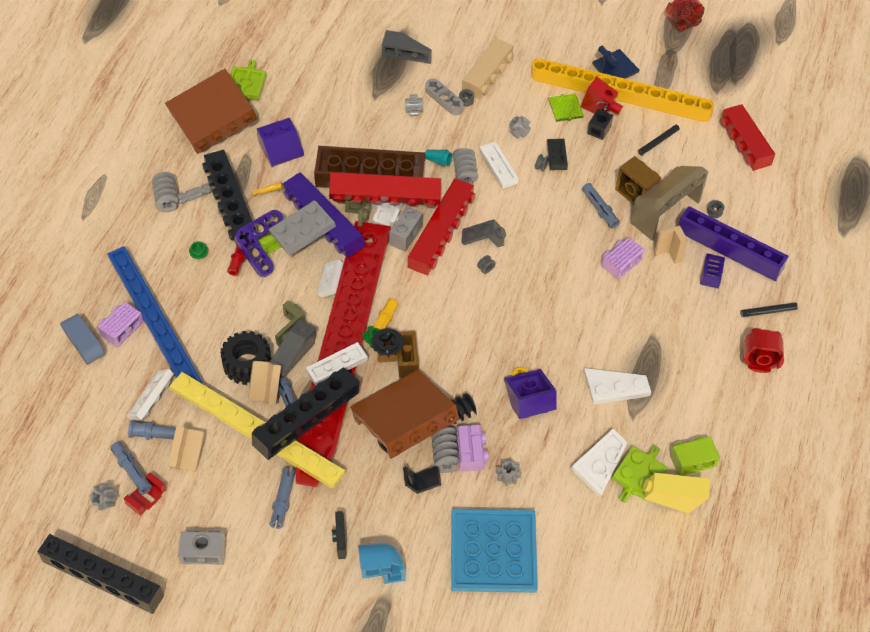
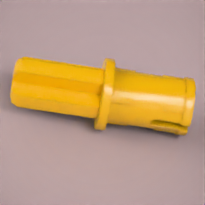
[373,299,399,330]

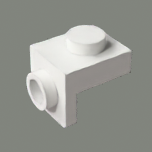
[372,206,400,229]

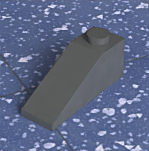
[382,30,432,64]
[270,320,316,378]

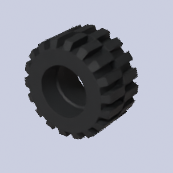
[220,331,272,385]

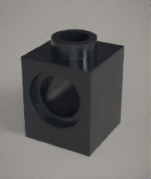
[587,109,613,140]

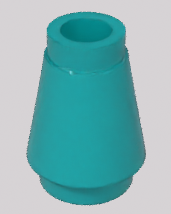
[425,149,452,167]

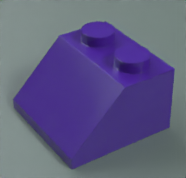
[257,118,304,167]
[504,369,557,419]

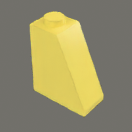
[643,473,710,514]

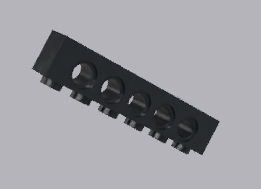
[202,149,258,247]
[251,367,360,460]
[37,534,164,614]

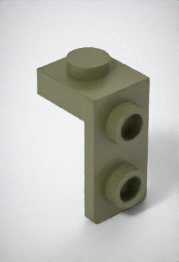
[345,200,371,227]
[275,300,306,347]

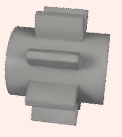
[405,94,423,115]
[509,116,531,138]
[496,459,522,486]
[90,483,117,510]

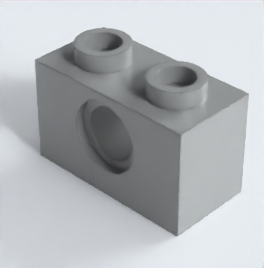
[389,206,423,252]
[178,530,226,565]

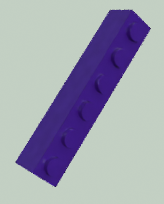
[282,172,365,258]
[678,206,789,281]

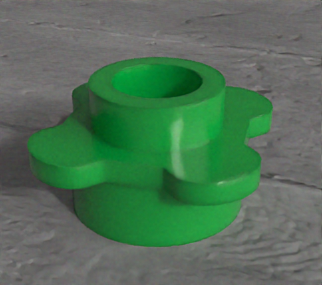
[362,326,379,348]

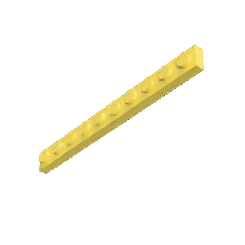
[169,372,345,489]

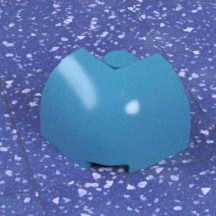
[358,542,405,584]

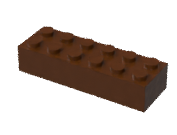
[314,145,425,188]

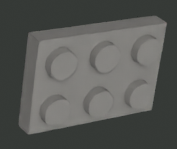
[268,200,336,256]

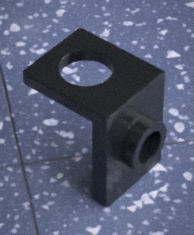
[403,466,441,494]

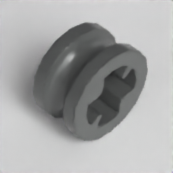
[459,89,474,107]
[535,154,549,172]
[707,200,725,218]
[477,255,496,274]

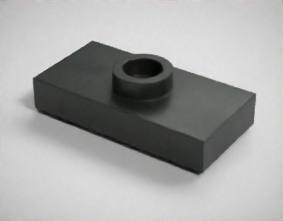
[547,139,568,170]
[332,511,346,559]

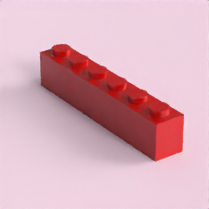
[329,172,441,207]
[408,178,476,276]

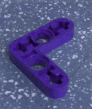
[234,210,283,277]

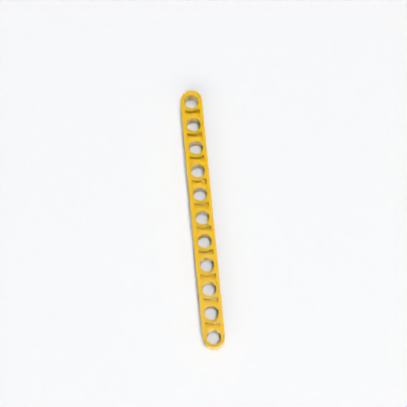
[531,58,714,122]

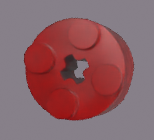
[744,328,784,373]

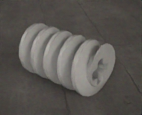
[453,148,478,184]
[152,172,178,212]
[431,427,459,473]

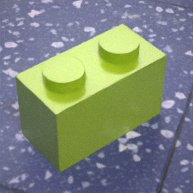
[670,436,720,476]

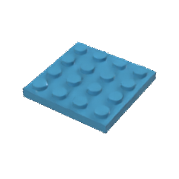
[451,509,538,593]

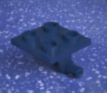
[592,45,640,79]

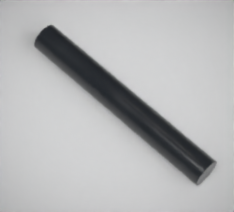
[638,124,680,156]
[741,302,798,317]

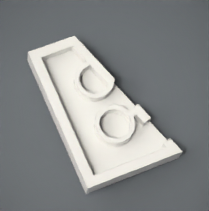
[584,368,651,405]
[571,429,627,498]

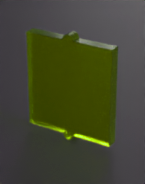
[548,93,584,122]

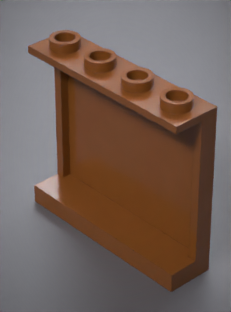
[165,68,258,154]
[351,370,459,459]

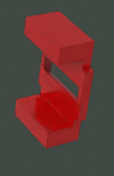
[123,473,166,516]

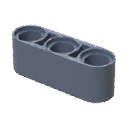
[60,313,105,364]

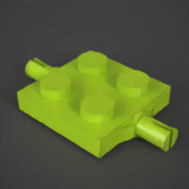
[230,59,267,101]
[612,445,668,503]

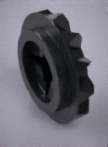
[372,328,403,358]

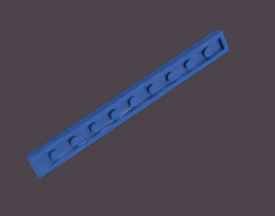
[107,246,204,385]

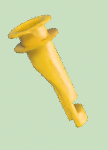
[252,181,283,196]

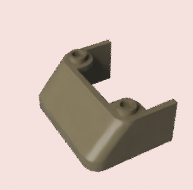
[631,166,708,240]

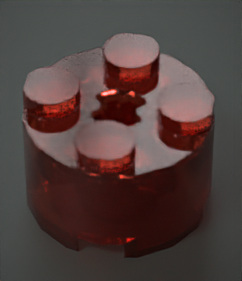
[666,0,705,31]

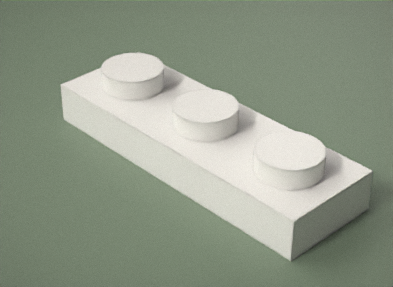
[479,141,519,189]
[306,342,368,386]
[126,369,174,421]

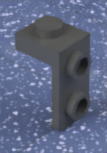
[461,219,506,247]

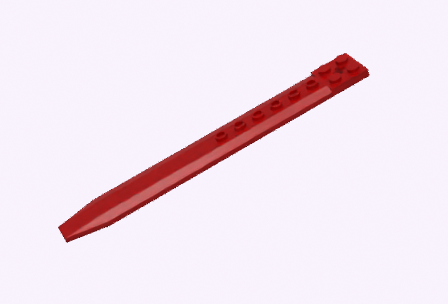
[296,221,391,487]

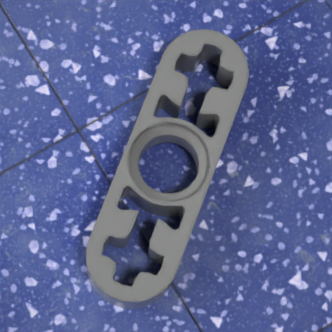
[425,79,464,115]

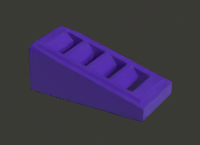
[700,253,725,289]

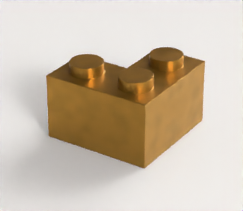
[377,331,419,378]

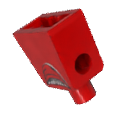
[580,76,623,115]

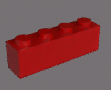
[720,104,775,171]

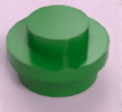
[189,241,208,259]

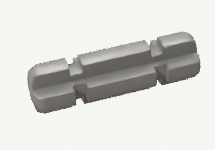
[177,183,212,204]

